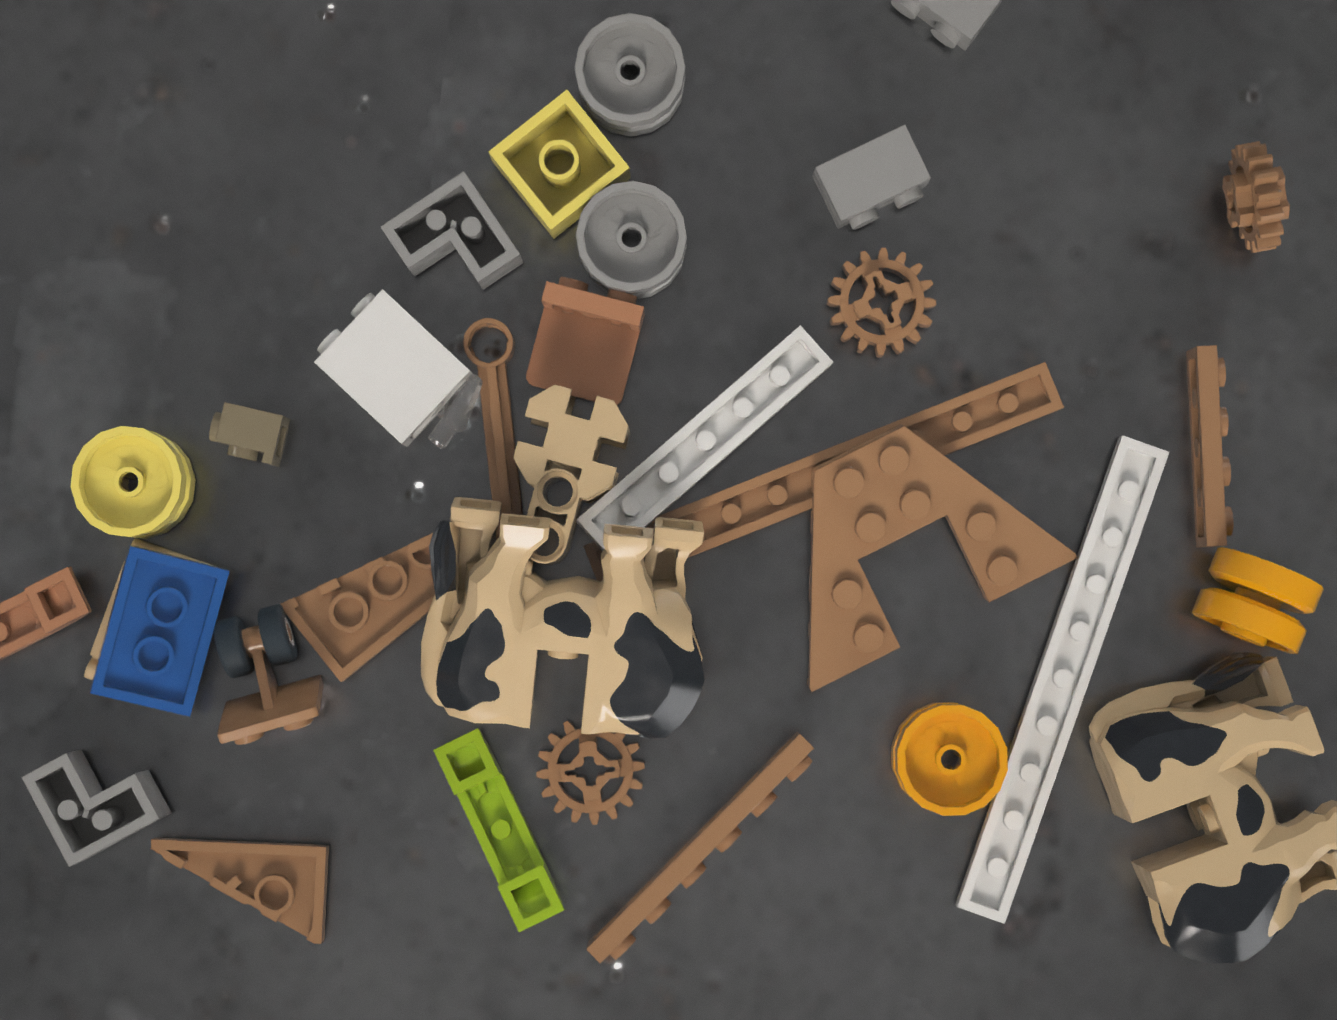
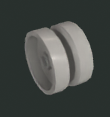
[574,13,685,137]
[576,181,687,299]

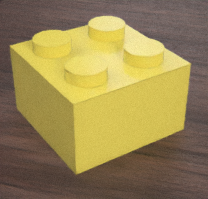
[488,90,631,239]

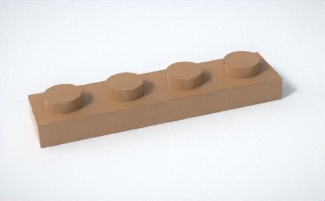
[1186,345,1234,548]

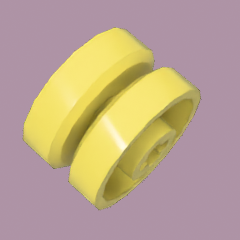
[70,426,196,539]

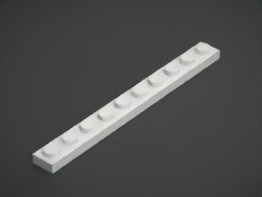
[955,435,1169,924]

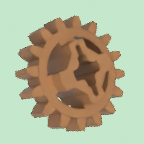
[1222,141,1290,253]
[827,248,936,357]
[536,720,645,825]

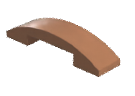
[0,566,92,660]

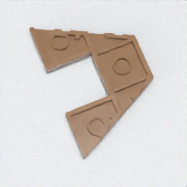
[807,424,1078,692]

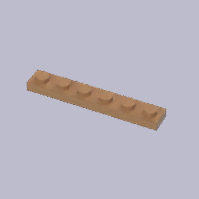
[586,731,814,964]

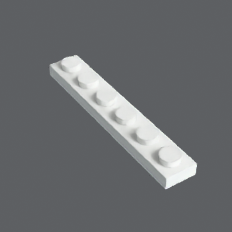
[576,325,833,551]

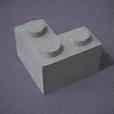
[381,171,524,290]
[21,750,171,867]

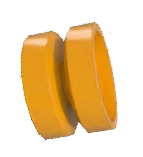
[1191,547,1324,654]
[891,702,1008,816]

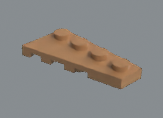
[280,533,435,682]

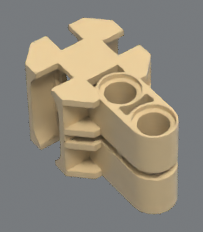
[513,385,630,565]

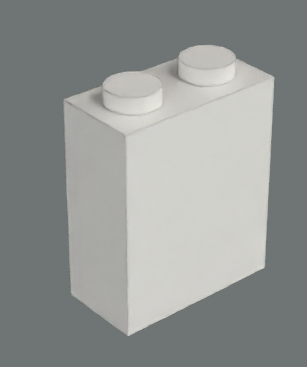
[314,289,474,447]

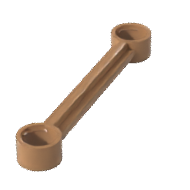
[463,318,535,573]

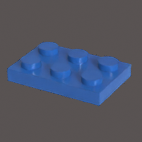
[90,545,230,717]

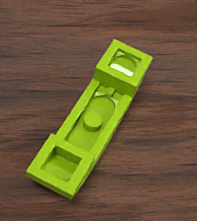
[433,728,565,932]

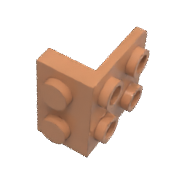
[526,277,645,406]

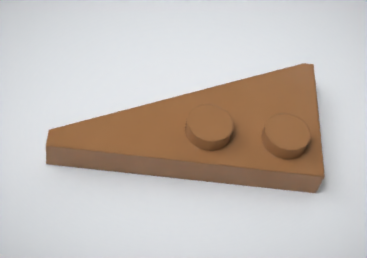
[151,837,329,944]

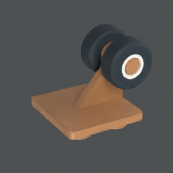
[214,604,324,745]

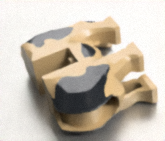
[421,497,705,739]
[1089,652,1337,964]

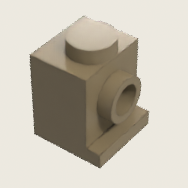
[209,402,291,467]

